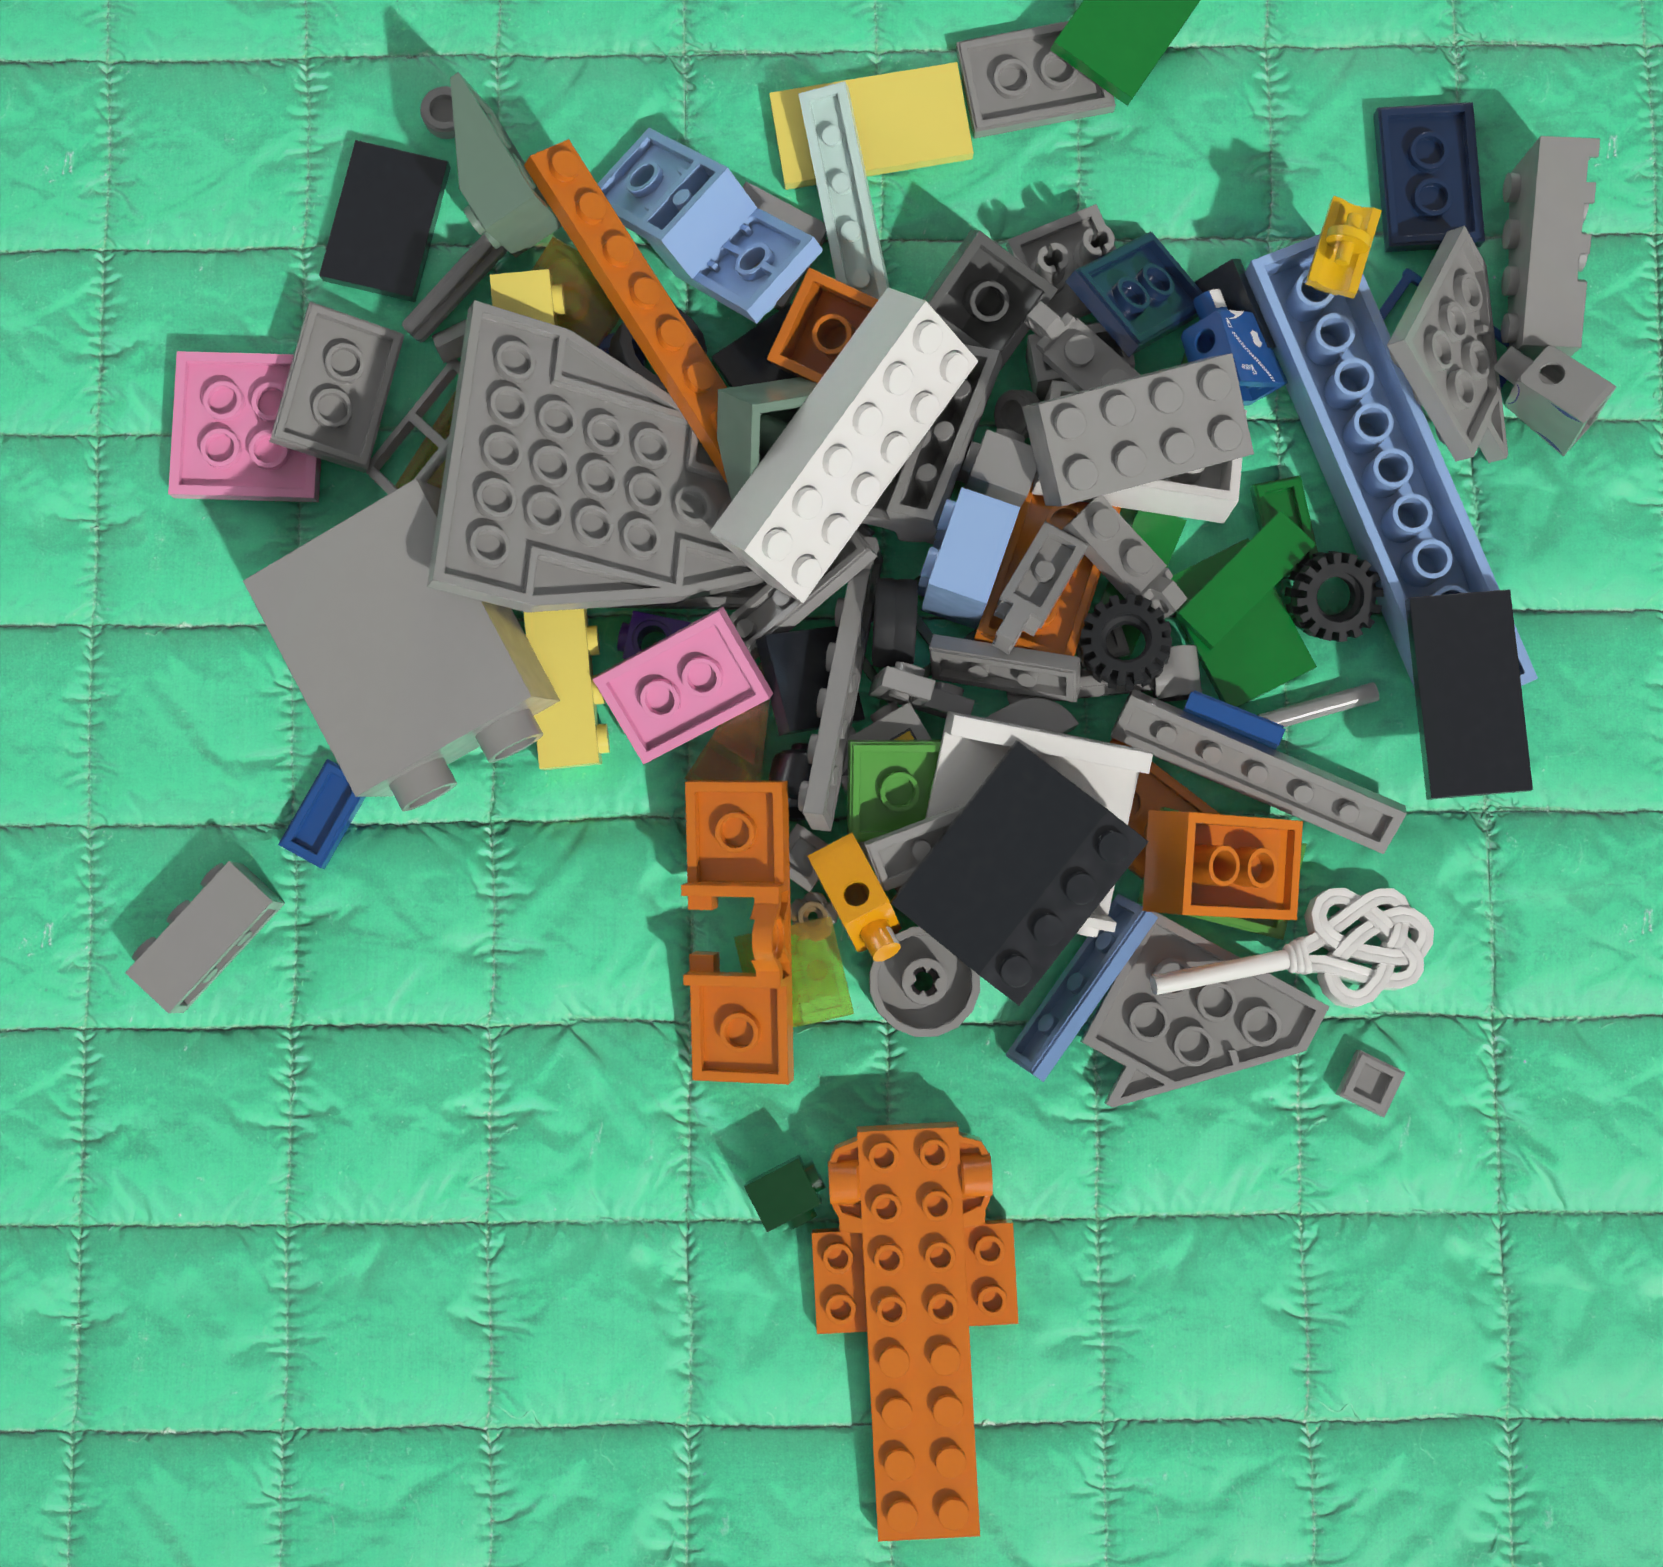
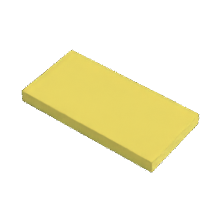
[769,62,974,190]

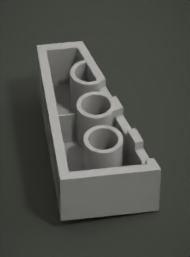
[1501,136,1600,360]

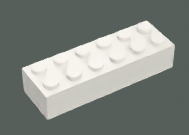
[710,287,978,603]

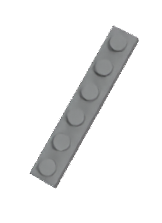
[798,536,883,832]
[1111,689,1407,854]

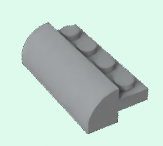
[862,344,1002,542]

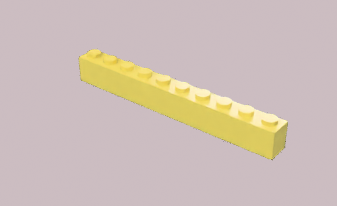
[489,269,610,770]

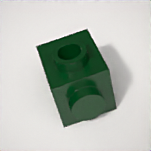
[744,1155,826,1232]

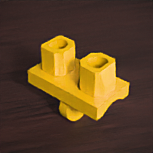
[1305,196,1382,299]

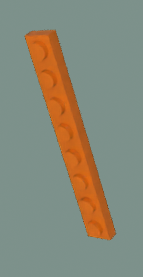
[524,139,728,485]

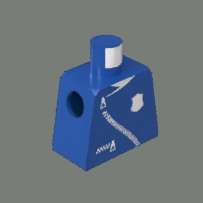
[1181,289,1288,406]

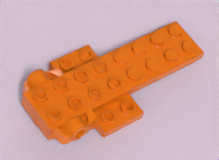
[812,1121,1019,1542]

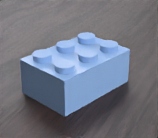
[918,487,1020,629]

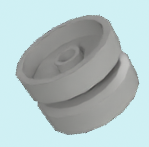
[869,927,980,1037]

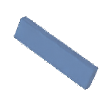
[1005,894,1158,1082]

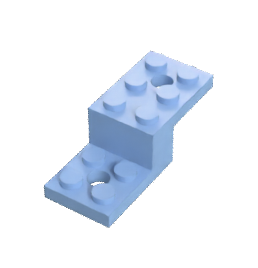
[597,128,823,324]

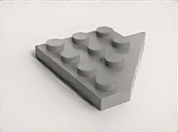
[1387,226,1508,463]
[1080,912,1330,1107]

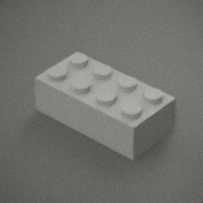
[1022,353,1254,506]

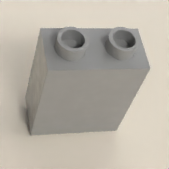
[243,479,560,811]

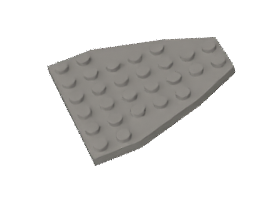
[427,300,766,613]

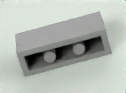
[125,861,285,1013]

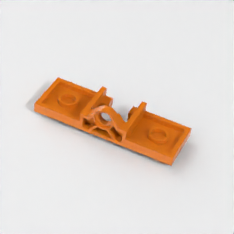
[681,780,794,1085]

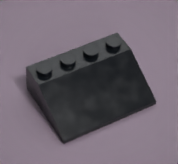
[890,740,1149,1006]

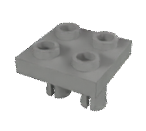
[1006,204,1116,319]

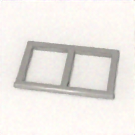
[366,359,460,495]

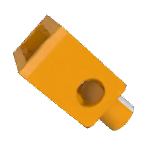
[807,833,902,962]

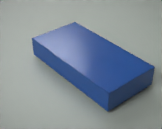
[1183,690,1286,750]
[278,759,366,869]

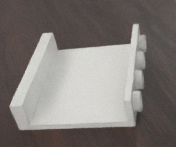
[925,711,1153,937]

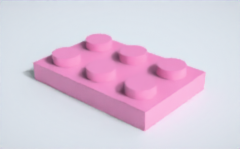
[593,607,773,765]

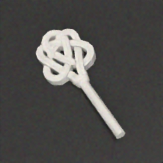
[1150,888,1434,1009]

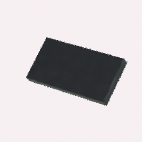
[1405,589,1533,800]

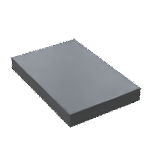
[956,21,1116,139]
[269,301,405,473]

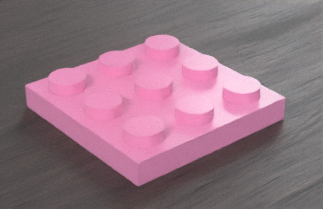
[168,351,321,502]

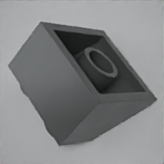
[923,230,1058,370]

